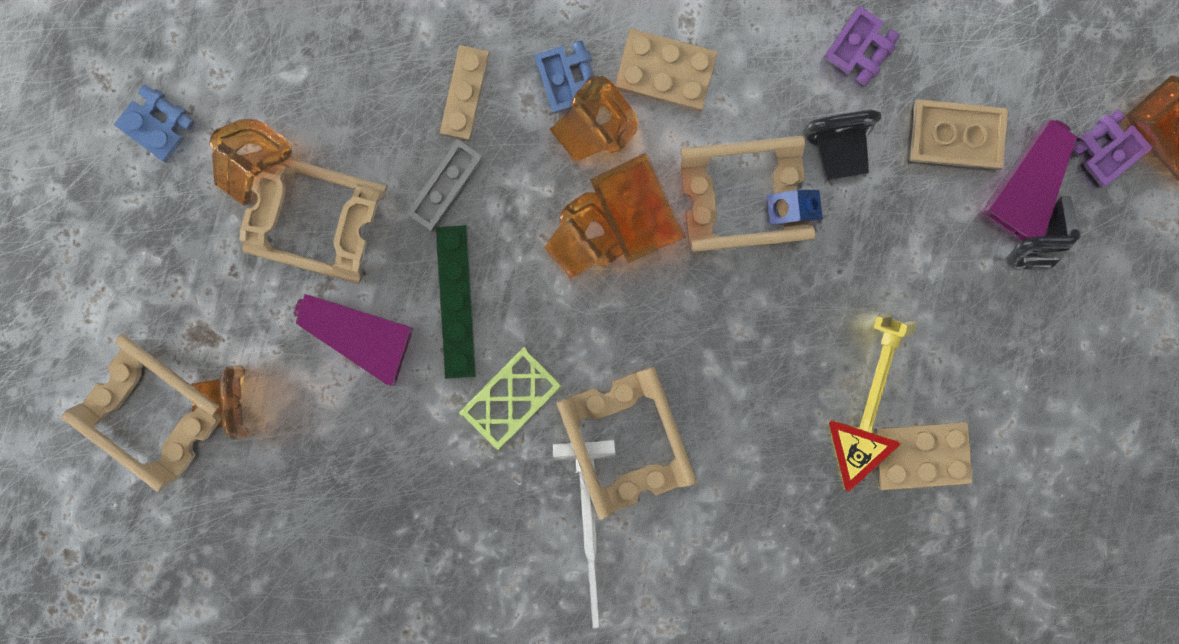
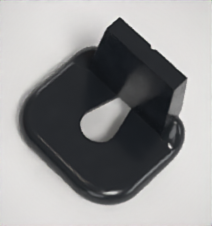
[804,110,882,181]
[1007,196,1081,270]

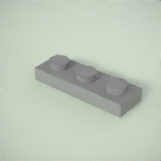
[406,139,483,231]

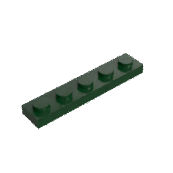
[436,225,476,379]

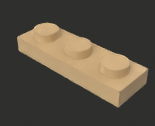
[440,45,489,141]

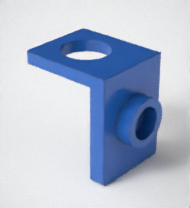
[767,190,823,225]

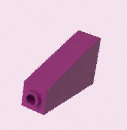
[981,119,1077,241]
[294,294,414,386]

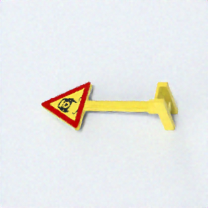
[829,314,917,492]

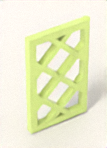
[459,347,562,450]

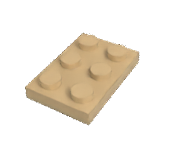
[614,28,718,112]
[909,99,1008,170]
[874,422,973,490]

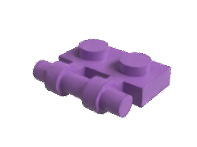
[823,5,900,86]
[1072,110,1152,188]

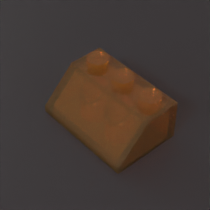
[590,153,687,263]

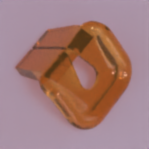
[549,74,638,162]
[209,119,293,206]
[544,192,633,279]
[191,365,249,440]

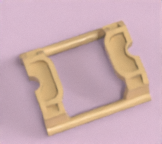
[680,136,815,252]
[239,154,387,284]
[61,334,222,492]
[556,366,698,520]

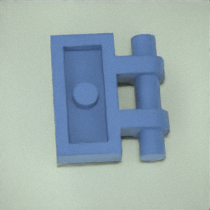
[534,41,602,114]
[114,84,194,163]

